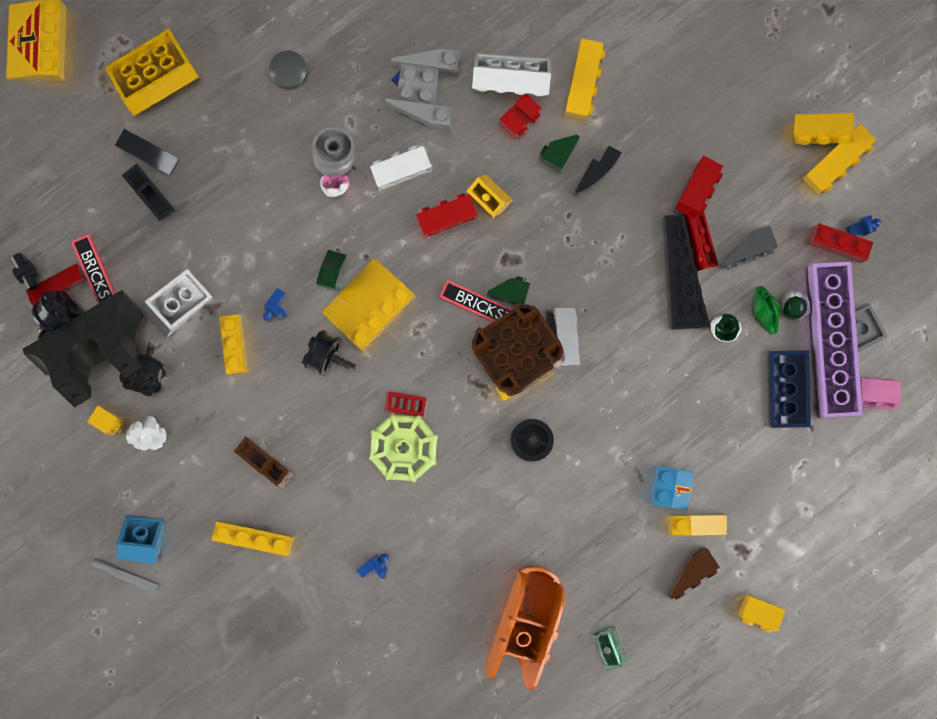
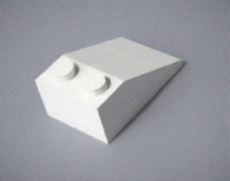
[141,269,213,338]

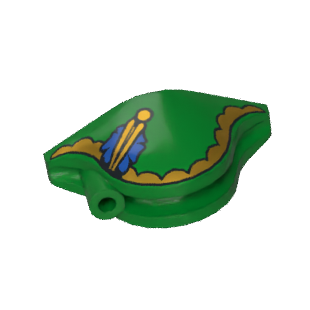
[753,286,782,335]

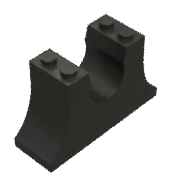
[22,290,144,408]

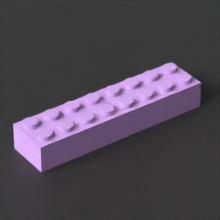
[807,261,863,418]

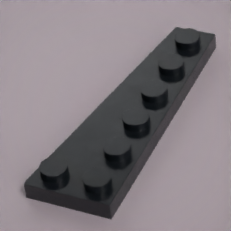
[664,215,710,330]

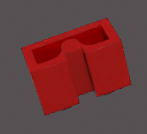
[499,93,542,139]

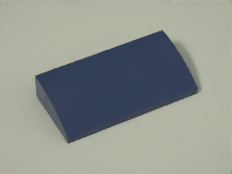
[770,350,811,428]

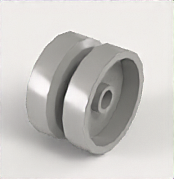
[312,127,354,177]

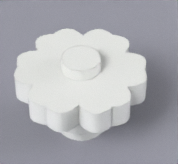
[126,416,167,450]

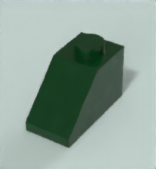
[540,135,580,173]
[316,250,347,291]
[487,276,530,305]

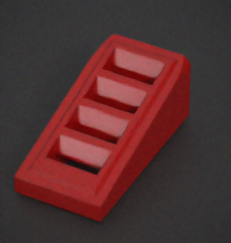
[384,391,427,417]

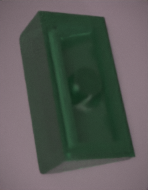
[593,626,628,671]

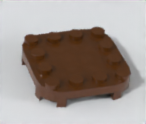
[471,303,565,396]

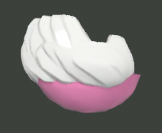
[320,174,350,197]

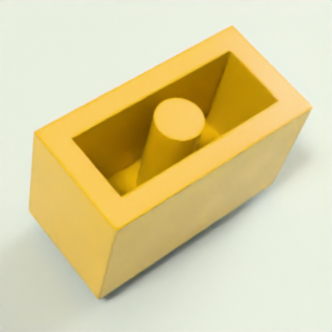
[467,174,513,217]
[87,405,126,435]
[738,594,786,633]

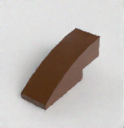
[234,436,295,489]

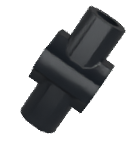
[11,253,40,291]

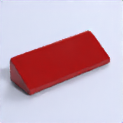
[684,213,719,271]
[26,263,86,306]

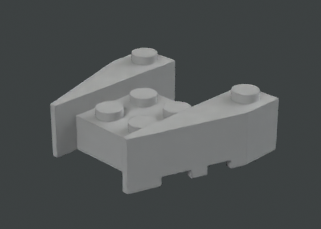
[385,49,460,131]

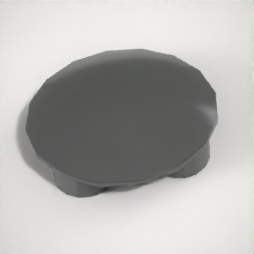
[269,50,307,88]

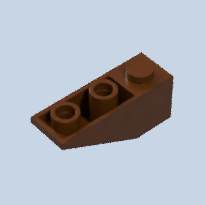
[667,547,720,600]

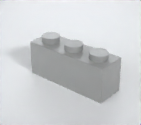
[546,308,580,367]

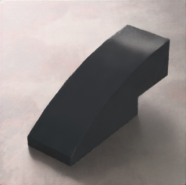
[115,129,179,176]
[574,146,622,196]
[122,163,174,221]

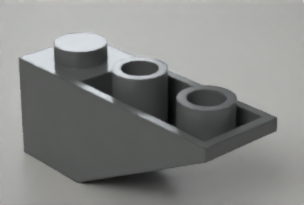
[720,226,778,269]

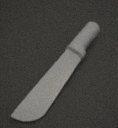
[92,559,159,592]

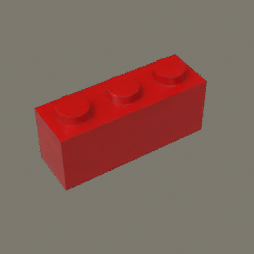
[675,155,723,219]
[416,193,478,238]
[808,223,874,263]

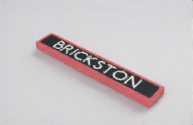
[71,234,115,304]
[439,280,512,322]

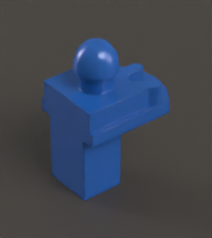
[846,215,881,236]
[263,288,288,321]
[356,554,389,579]

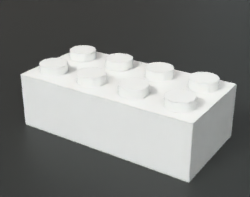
[472,53,551,96]

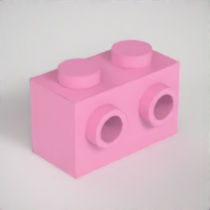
[860,377,901,410]

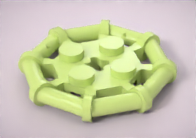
[369,413,438,483]

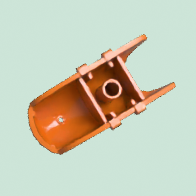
[485,565,565,690]

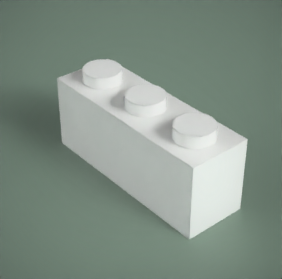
[370,145,432,191]

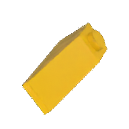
[668,515,727,535]

